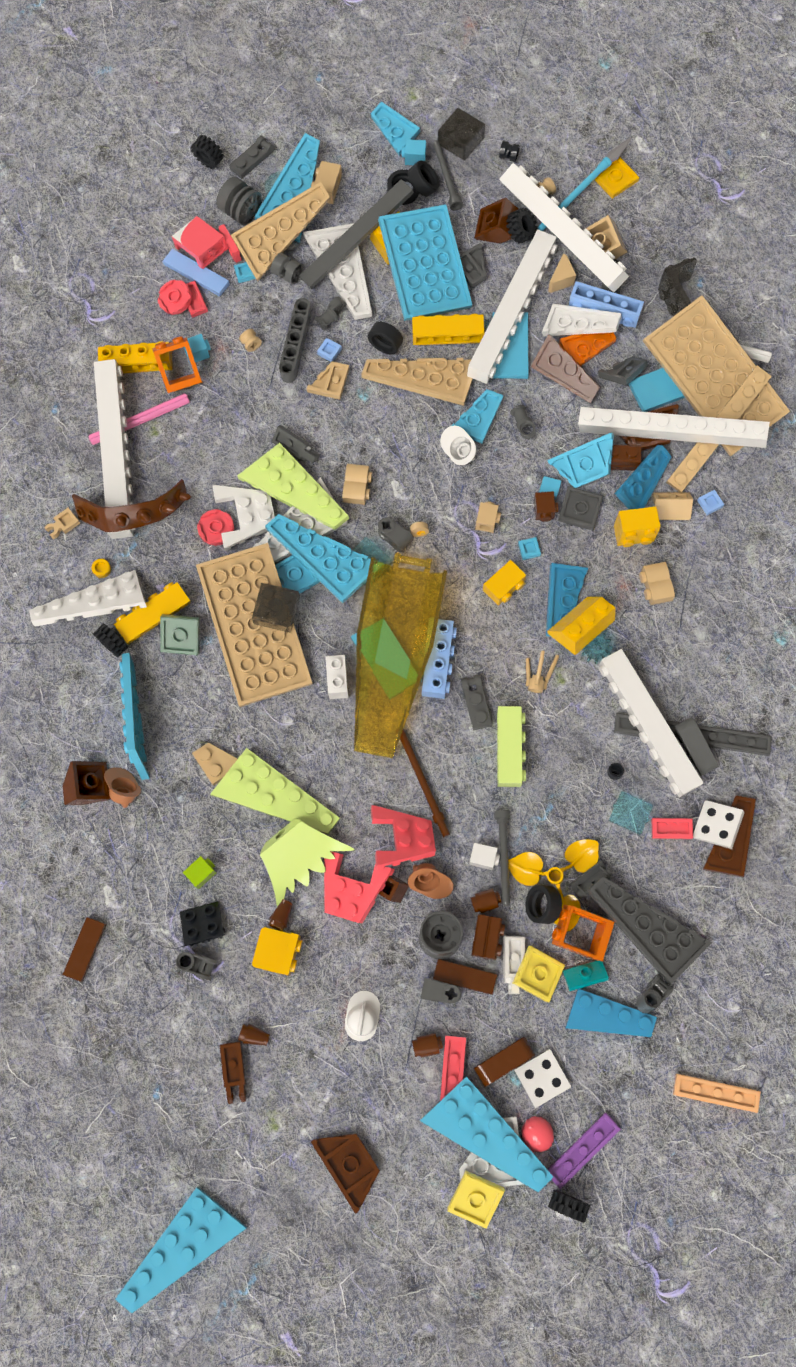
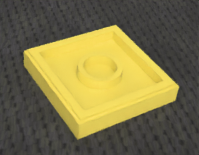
[512,946,565,1002]
[447,1170,505,1229]

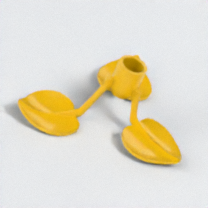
[508,839,599,932]

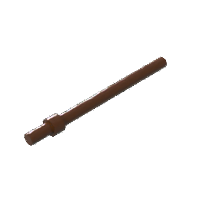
[397,729,450,838]

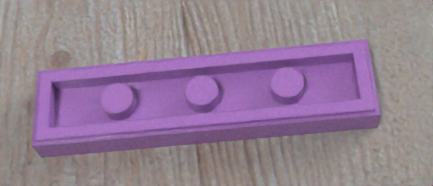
[547,1112,621,1189]

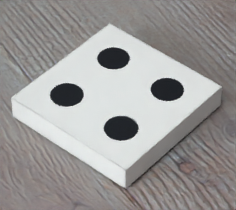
[693,800,744,849]
[514,1049,571,1108]

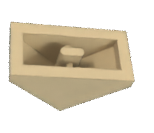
[548,254,576,293]

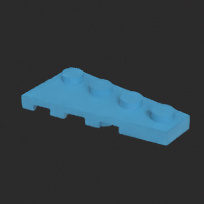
[614,445,672,510]
[546,563,588,637]
[565,989,657,1037]

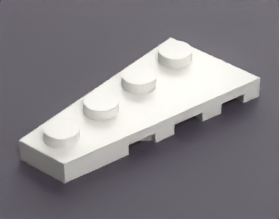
[542,304,622,336]

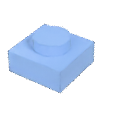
[317,338,342,362]
[697,490,724,515]

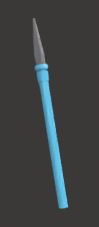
[537,137,632,231]

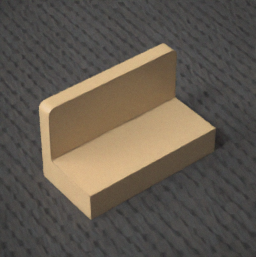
[652,492,693,520]

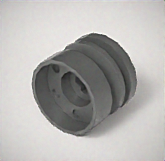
[216,177,262,225]
[419,911,463,960]

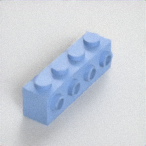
[568,281,644,328]
[422,618,457,699]

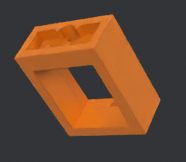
[152,336,202,393]
[552,905,614,961]

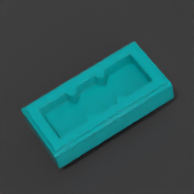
[563,961,609,992]

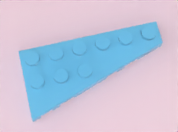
[420,1077,553,1192]

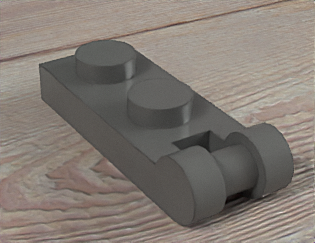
[229,135,275,179]
[460,675,492,731]

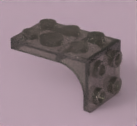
[658,257,697,316]

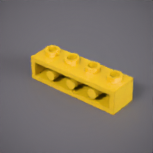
[412,314,484,345]
[98,341,173,373]
[114,582,191,645]

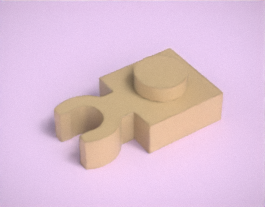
[45,508,80,539]

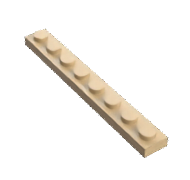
[666,365,772,492]

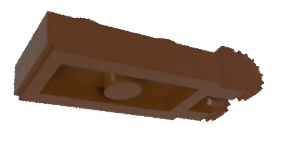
[220,1041,246,1104]

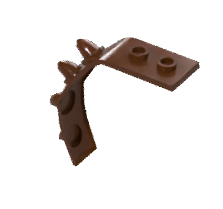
[72,479,191,532]

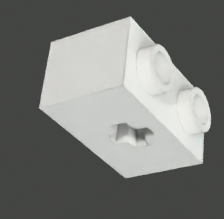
[326,655,349,699]

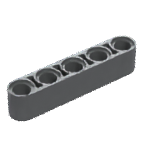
[279,298,312,383]

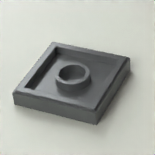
[558,486,603,531]

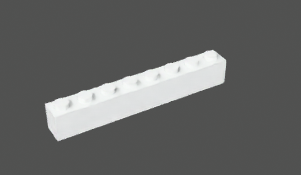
[599,649,703,798]

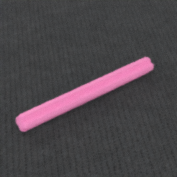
[88,393,189,445]

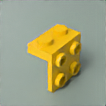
[252,927,303,976]

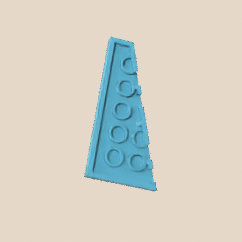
[255,133,320,243]
[265,514,383,603]
[119,653,149,780]
[115,1187,247,1313]

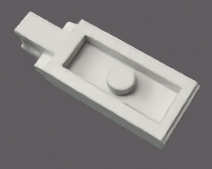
[503,936,525,995]

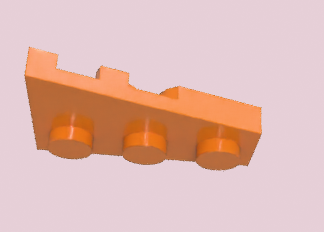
[559,332,616,366]

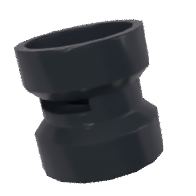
[499,140,520,162]

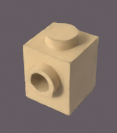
[475,502,501,533]

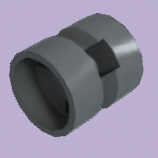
[271,252,304,285]

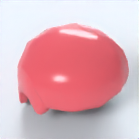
[521,1116,554,1153]

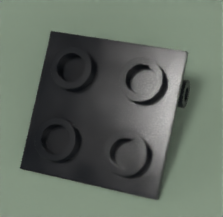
[180,901,226,947]

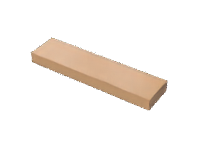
[673,1074,761,1113]

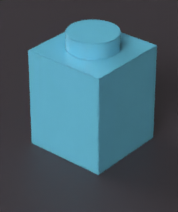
[402,139,426,166]
[184,334,211,364]

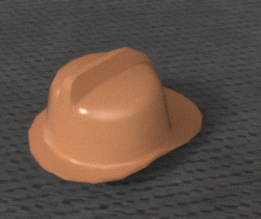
[104,767,141,808]
[408,863,453,899]

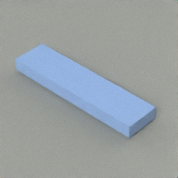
[162,249,230,297]

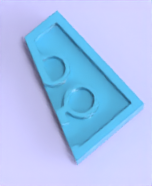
[371,102,420,156]
[451,389,504,444]

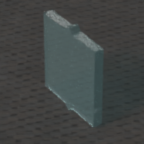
[609,791,653,835]

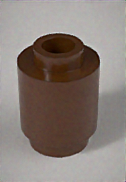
[470,888,501,913]
[412,1033,443,1058]

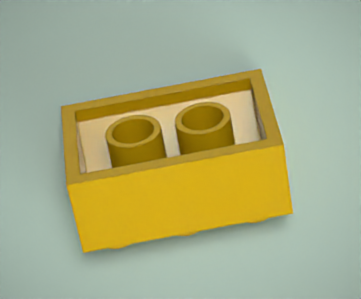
[547,597,616,655]

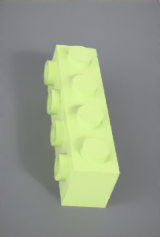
[497,706,526,787]

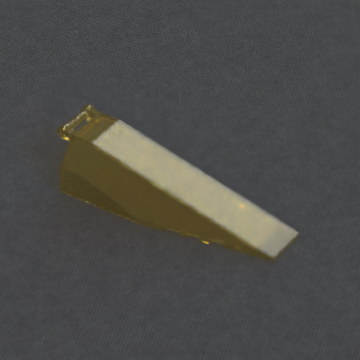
[354,552,448,758]

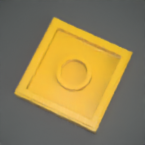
[591,157,639,199]

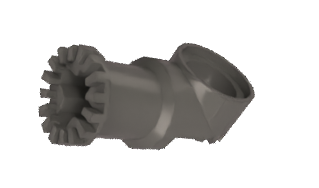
[315,296,347,330]
[510,405,536,440]

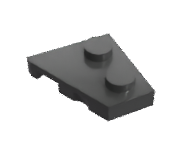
[460,243,486,288]
[598,356,648,386]

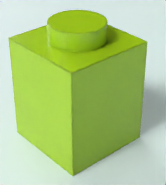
[182,856,216,889]

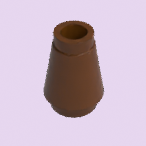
[268,899,293,931]
[238,1023,270,1046]

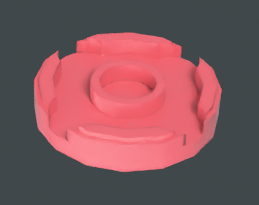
[158,280,192,315]
[197,509,235,546]

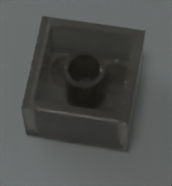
[438,108,485,161]
[252,583,300,633]

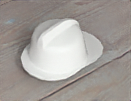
[440,426,477,465]
[345,991,380,1041]

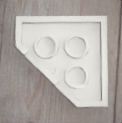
[459,1116,523,1187]

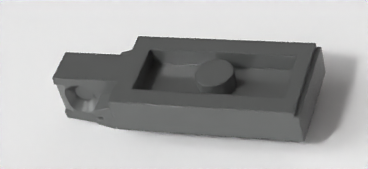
[271,425,320,463]

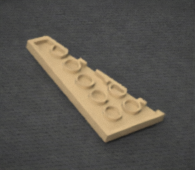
[231,182,330,282]
[361,358,473,406]

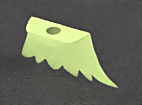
[260,819,355,906]

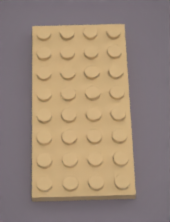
[643,295,790,456]
[196,543,313,707]

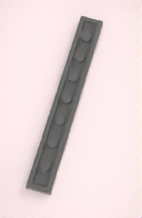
[299,180,414,289]
[614,713,772,756]

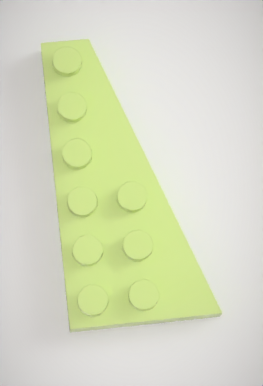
[237,443,349,530]
[210,748,340,834]

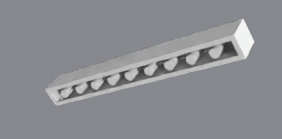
[499,163,629,292]
[467,229,558,384]
[94,359,136,539]
[578,407,770,448]

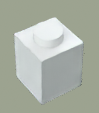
[469,843,500,870]

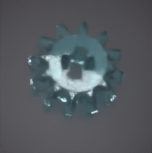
[581,633,613,664]

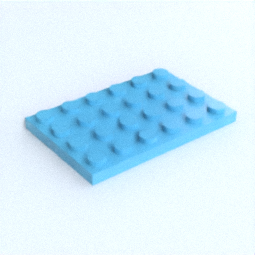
[378,204,472,321]

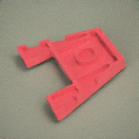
[371,805,436,870]
[324,851,395,923]

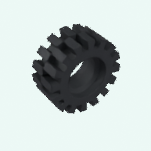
[191,135,224,169]
[506,208,537,244]
[93,623,128,658]
[548,1190,590,1223]

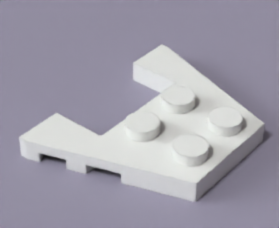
[212,485,275,551]

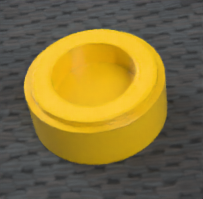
[91,559,111,578]

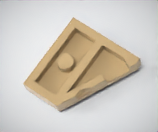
[307,361,350,400]
[192,743,237,786]

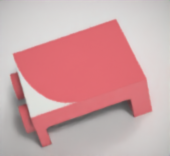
[171,216,228,269]

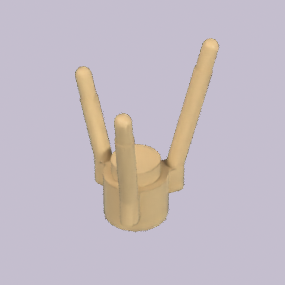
[525,650,559,693]

